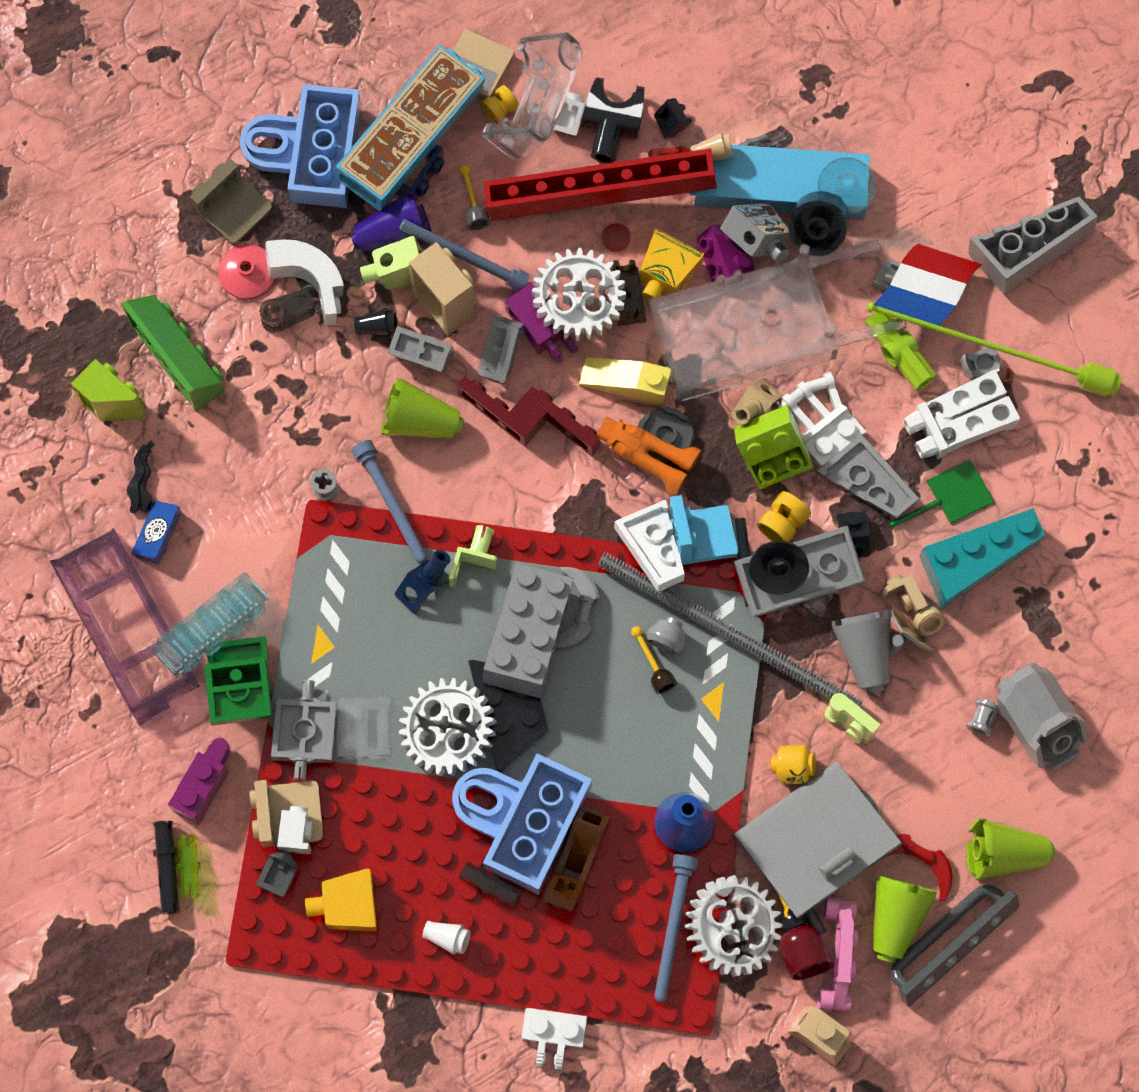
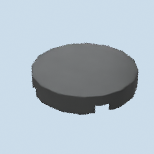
[638,407,694,465]

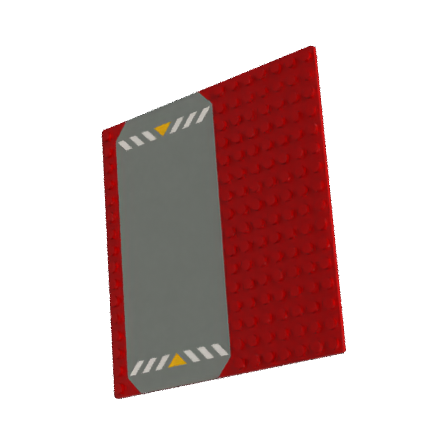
[226,500,766,1035]

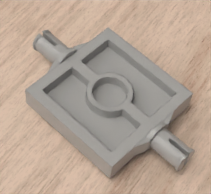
[271,680,337,782]

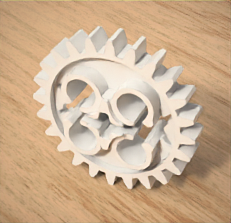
[531,248,626,341]
[399,678,497,776]
[685,875,783,977]

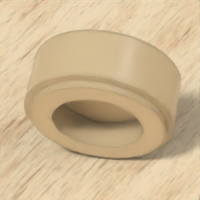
[913,606,945,636]

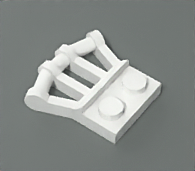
[777,372,866,468]

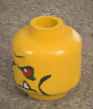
[771,745,816,784]

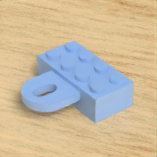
[240,84,361,208]
[452,754,592,895]

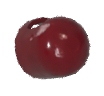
[779,925,834,981]

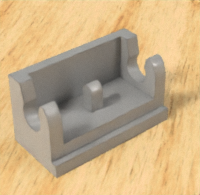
[478,315,524,383]
[387,326,455,373]

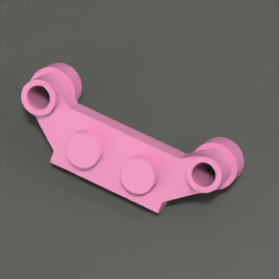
[817,896,858,1013]

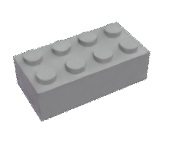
[483,563,574,698]

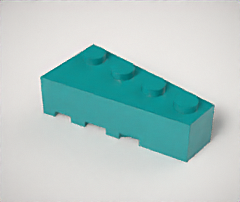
[919,508,1045,610]

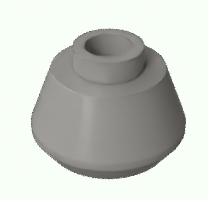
[646,617,685,655]

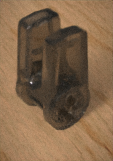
[259,289,315,333]

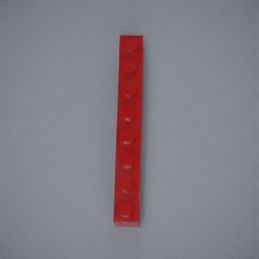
[483,148,717,221]

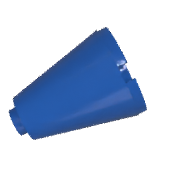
[654,792,715,853]

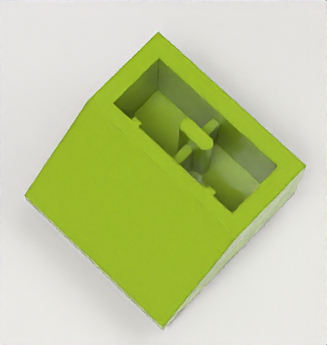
[71,359,146,421]
[734,404,814,490]

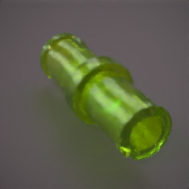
[176,835,201,899]

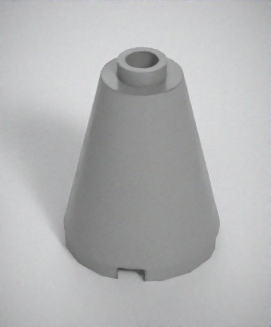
[831,610,891,693]

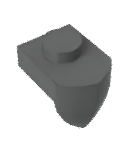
[256,851,298,899]

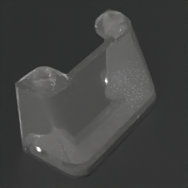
[481,32,582,160]

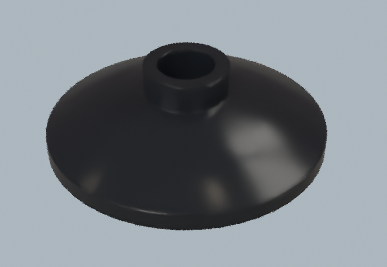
[749,541,809,595]

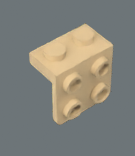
[250,780,323,848]

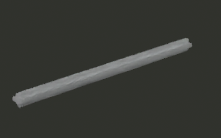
[597,552,864,707]

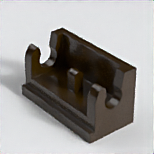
[611,259,646,326]

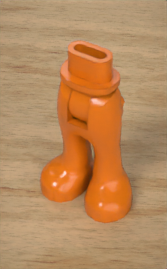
[596,417,702,497]

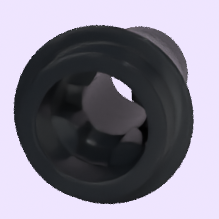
[354,308,398,336]

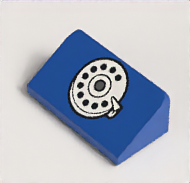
[131,501,182,565]

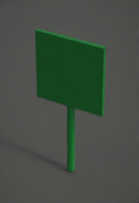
[890,460,994,527]

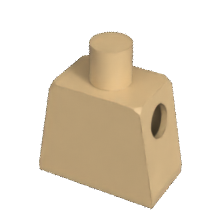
[787,1006,853,1067]

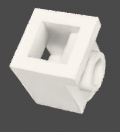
[277,806,313,854]

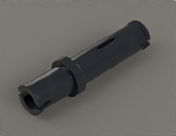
[153,820,180,915]

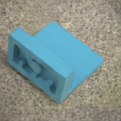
[670,495,738,565]

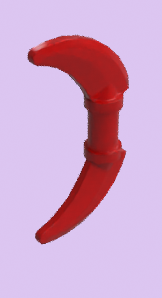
[872,834,953,901]

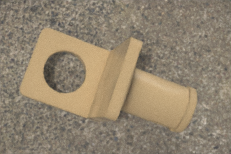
[731,379,783,424]

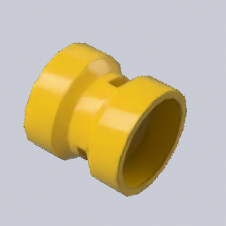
[480,85,520,125]

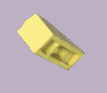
[579,357,671,407]

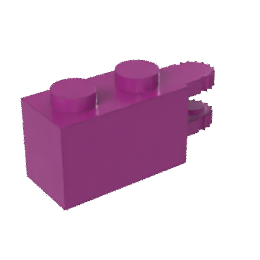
[505,282,579,364]
[168,737,231,825]

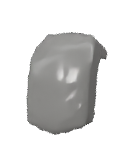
[960,348,1002,379]

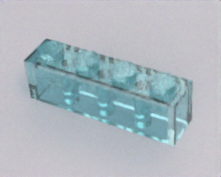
[152,572,269,677]

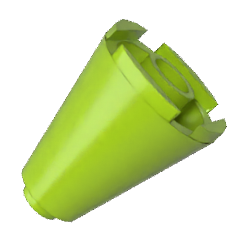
[380,378,464,439]
[966,818,1055,880]
[872,874,937,963]

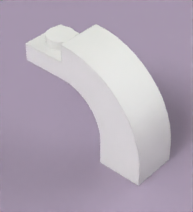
[265,239,344,326]

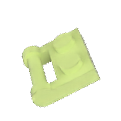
[824,693,881,746]

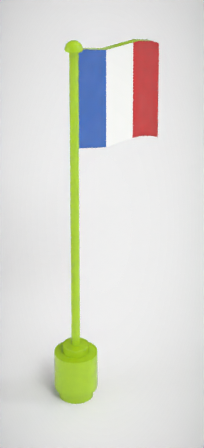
[867,244,1122,397]

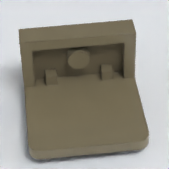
[190,158,272,244]

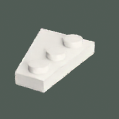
[614,499,684,592]

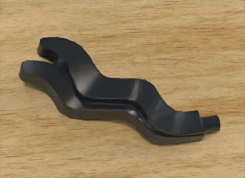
[127,440,155,514]

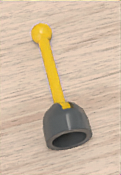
[459,165,490,230]

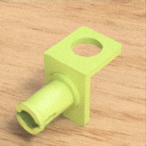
[449,525,497,587]

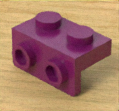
[697,225,756,289]

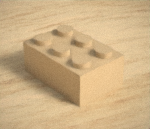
[408,242,476,336]

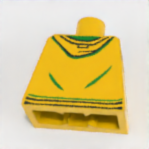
[640,229,704,303]

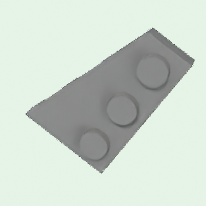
[817,434,919,520]

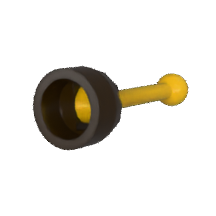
[631,626,677,694]

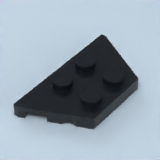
[468,660,549,772]

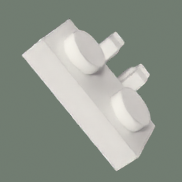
[521,1008,587,1070]

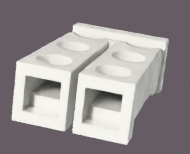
[903,370,1020,459]

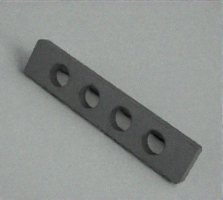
[890,885,1020,1007]

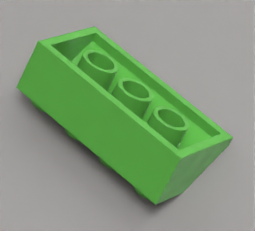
[122,295,224,411]

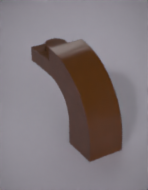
[543,806,610,911]

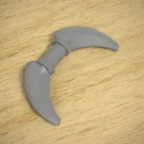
[556,567,599,648]

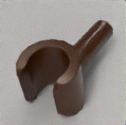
[997,368,1018,409]

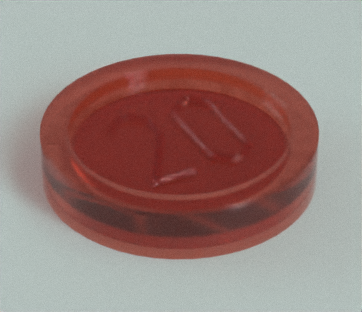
[602,223,630,252]

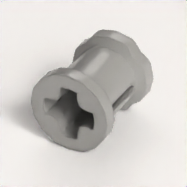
[310,469,339,502]
[966,698,1000,737]

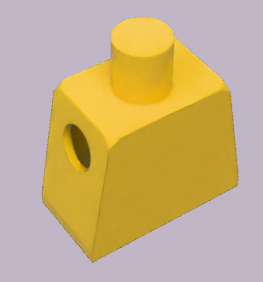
[305,869,377,931]

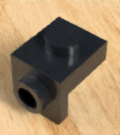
[836,511,871,558]

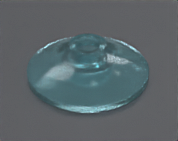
[818,157,876,214]

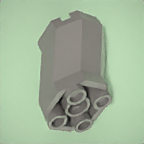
[997,662,1088,770]

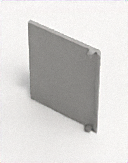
[733,761,901,919]

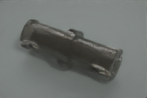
[459,861,522,908]

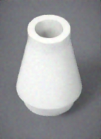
[422,921,471,955]

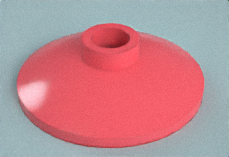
[219,245,275,299]

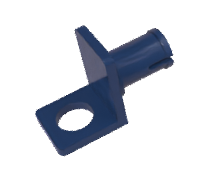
[395,550,451,614]

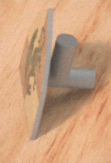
[890,607,937,658]

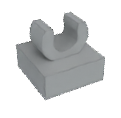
[872,258,900,291]

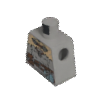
[720,203,790,263]

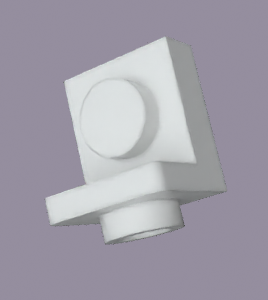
[550,91,586,136]

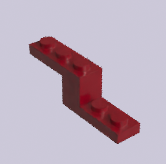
[457,376,600,457]

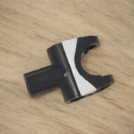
[582,77,645,164]

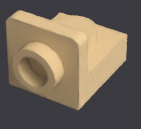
[883,574,928,618]

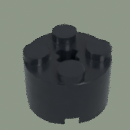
[788,191,850,257]

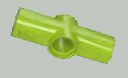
[865,312,936,391]

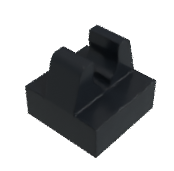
[654,98,692,138]

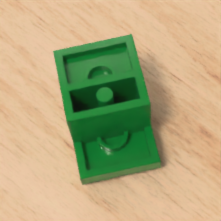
[204,636,273,726]

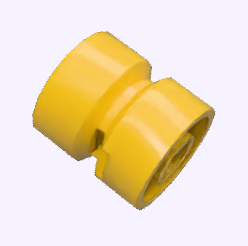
[756,491,812,542]

